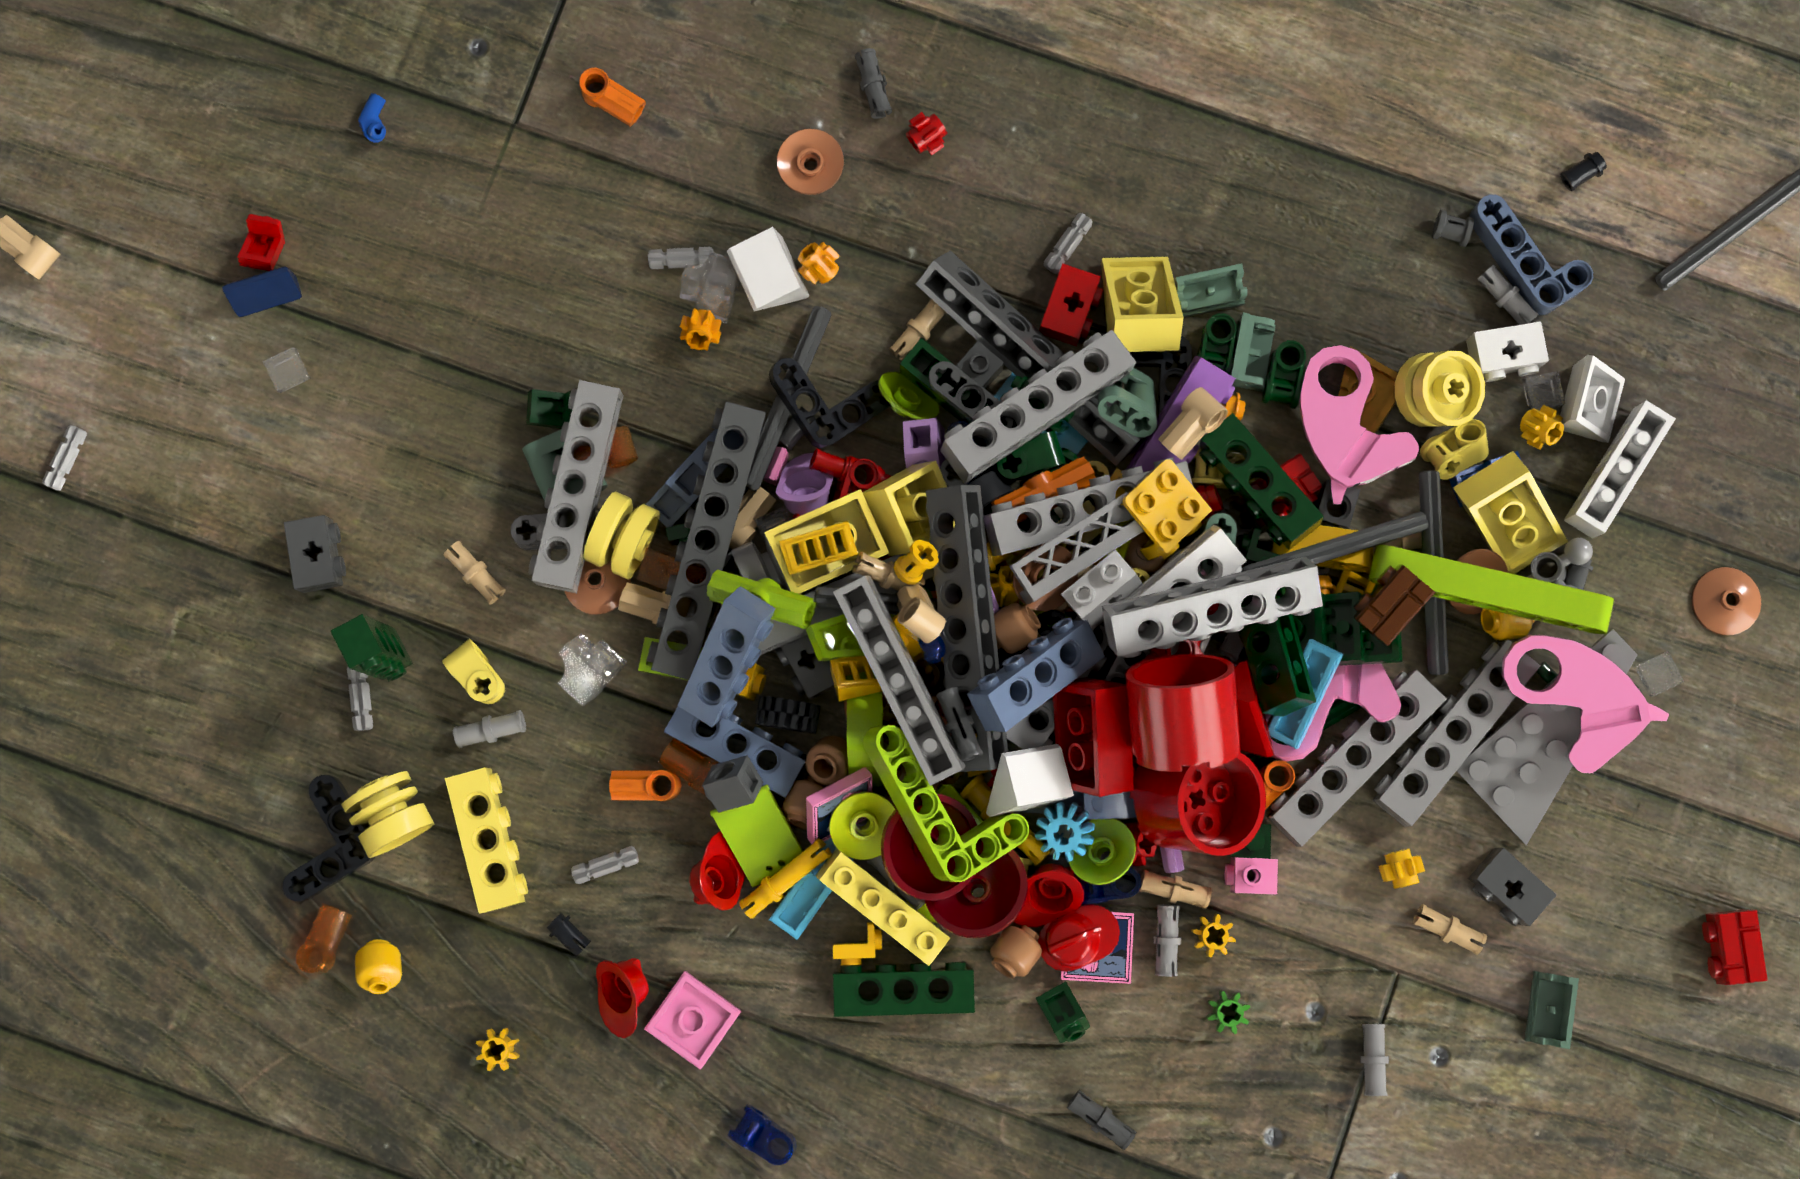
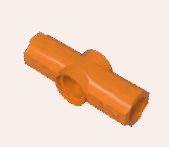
[991,456,1096,524]

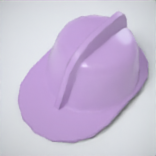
[776,453,834,515]

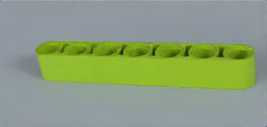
[1369,545,1614,634]

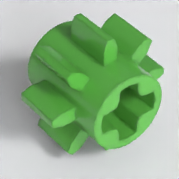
[1206,990,1250,1034]

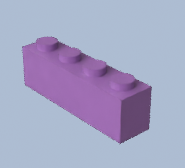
[1125,356,1236,472]

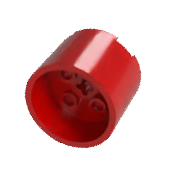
[1125,654,1241,772]
[1130,752,1266,856]

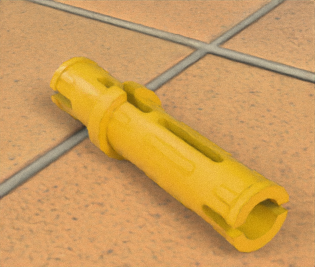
[739,838,832,919]

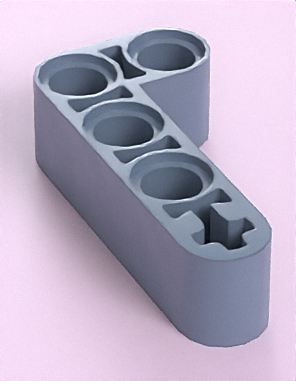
[1469,194,1593,315]

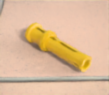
[960,774,1052,866]

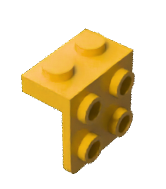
[1122,459,1212,560]

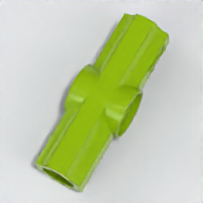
[707,569,816,629]

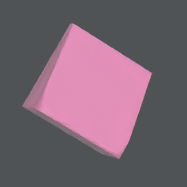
[763,447,789,486]

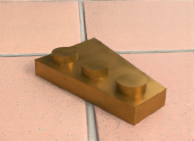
[1338,346,1398,434]

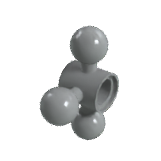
[1528,538,1593,589]

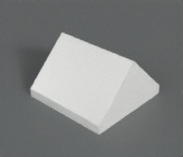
[727,227,809,311]
[1560,355,1625,443]
[986,744,1074,817]

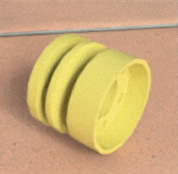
[341,771,435,858]

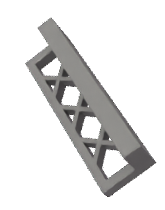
[1009,492,1144,604]

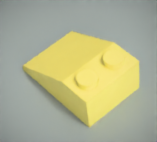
[1101,257,1184,353]
[1453,451,1568,574]
[764,489,889,594]

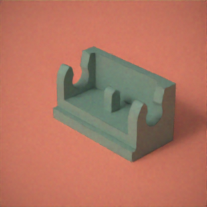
[1174,263,1247,317]
[1230,312,1276,392]
[1525,971,1579,1049]

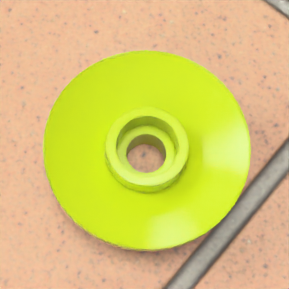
[829,792,895,860]

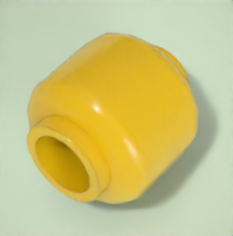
[1481,608,1535,641]
[355,939,402,994]

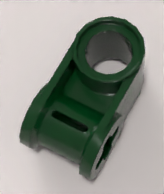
[1197,313,1237,375]
[1262,340,1306,409]
[997,431,1066,481]

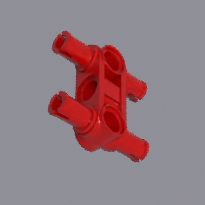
[792,448,891,561]

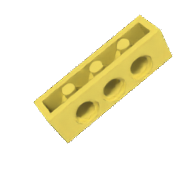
[445,767,528,914]
[815,848,950,966]

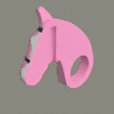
[1299,345,1419,505]

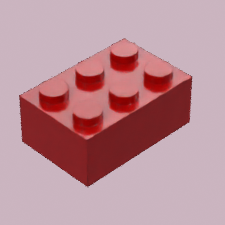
[1053,677,1134,797]

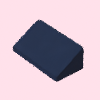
[222,266,302,317]

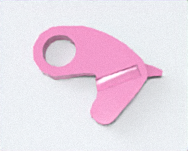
[1502,635,1669,773]
[1265,664,1401,762]

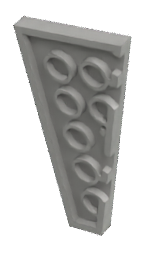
[1457,628,1638,845]

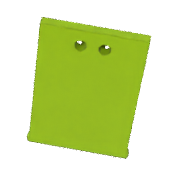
[710,784,803,888]

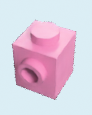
[1224,857,1278,894]

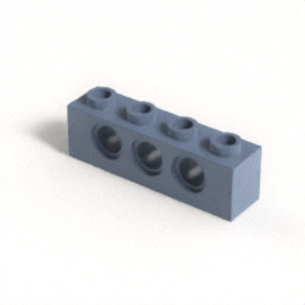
[677,586,776,727]
[967,618,1105,732]
[664,706,806,798]

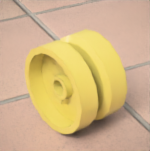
[1395,351,1485,427]
[583,491,660,580]

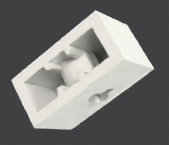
[1466,322,1549,382]
[1061,550,1143,630]

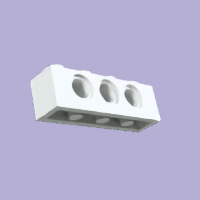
[1564,400,1676,539]
[1122,524,1247,632]

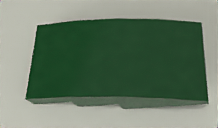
[1268,591,1402,666]

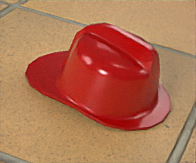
[689,831,746,911]
[1013,863,1084,927]
[1038,904,1120,972]
[596,958,649,1038]

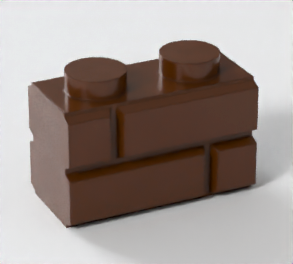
[1353,564,1435,646]

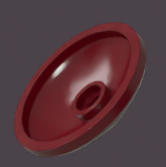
[881,794,982,901]
[924,840,1028,938]

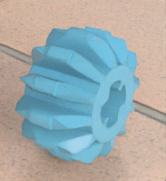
[1035,801,1095,862]

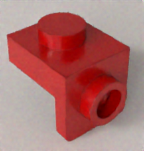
[237,214,285,271]

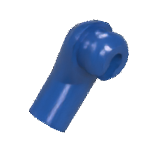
[358,93,386,143]

